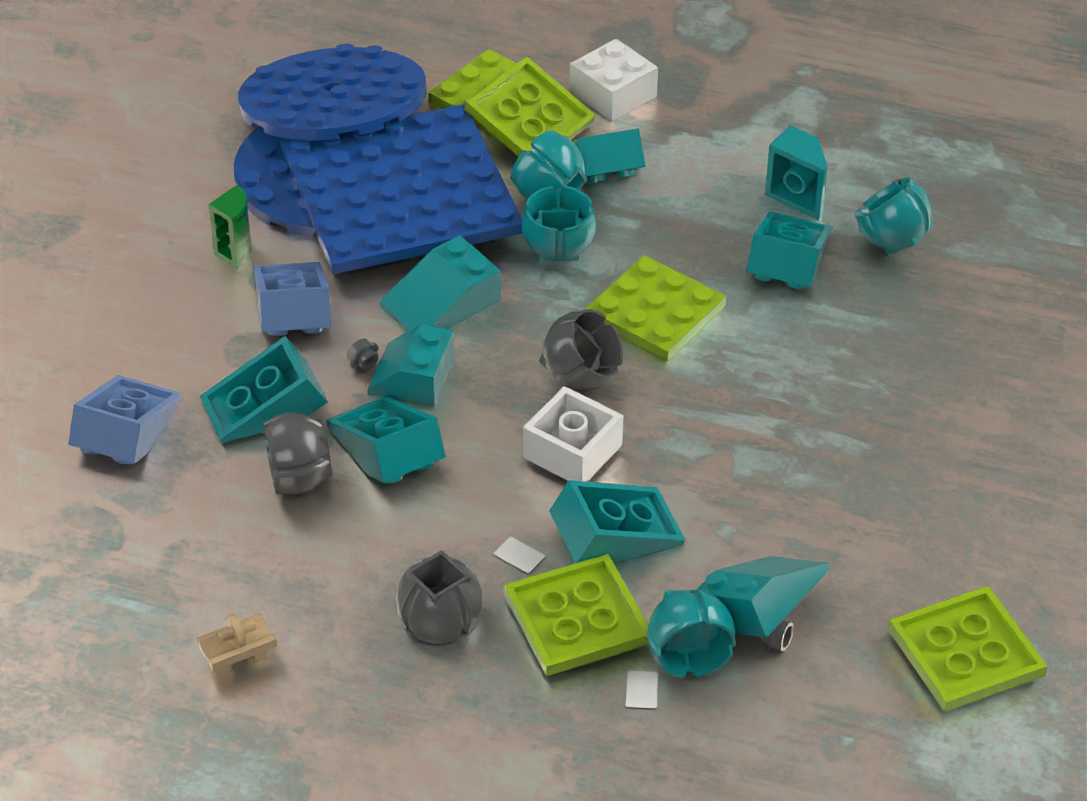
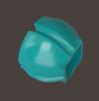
[510,130,587,200]
[854,177,935,255]
[522,186,596,261]
[647,590,736,678]

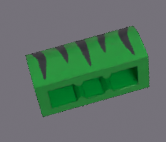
[208,185,252,269]

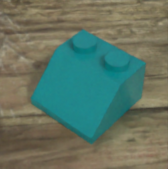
[765,125,828,220]
[573,128,646,184]
[367,324,454,407]

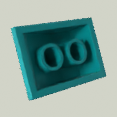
[746,211,833,289]
[379,235,501,331]
[200,336,328,443]
[326,396,446,483]
[549,480,686,564]
[696,556,831,637]

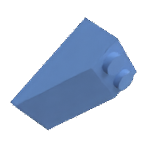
[253,262,331,336]
[68,375,182,464]

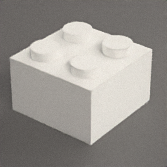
[570,39,658,122]
[523,386,623,482]

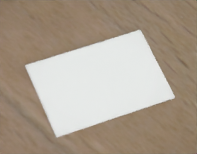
[493,536,546,574]
[626,670,658,709]

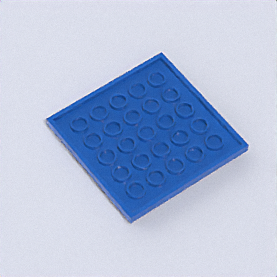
[281,104,523,274]

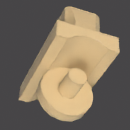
[197,613,277,677]

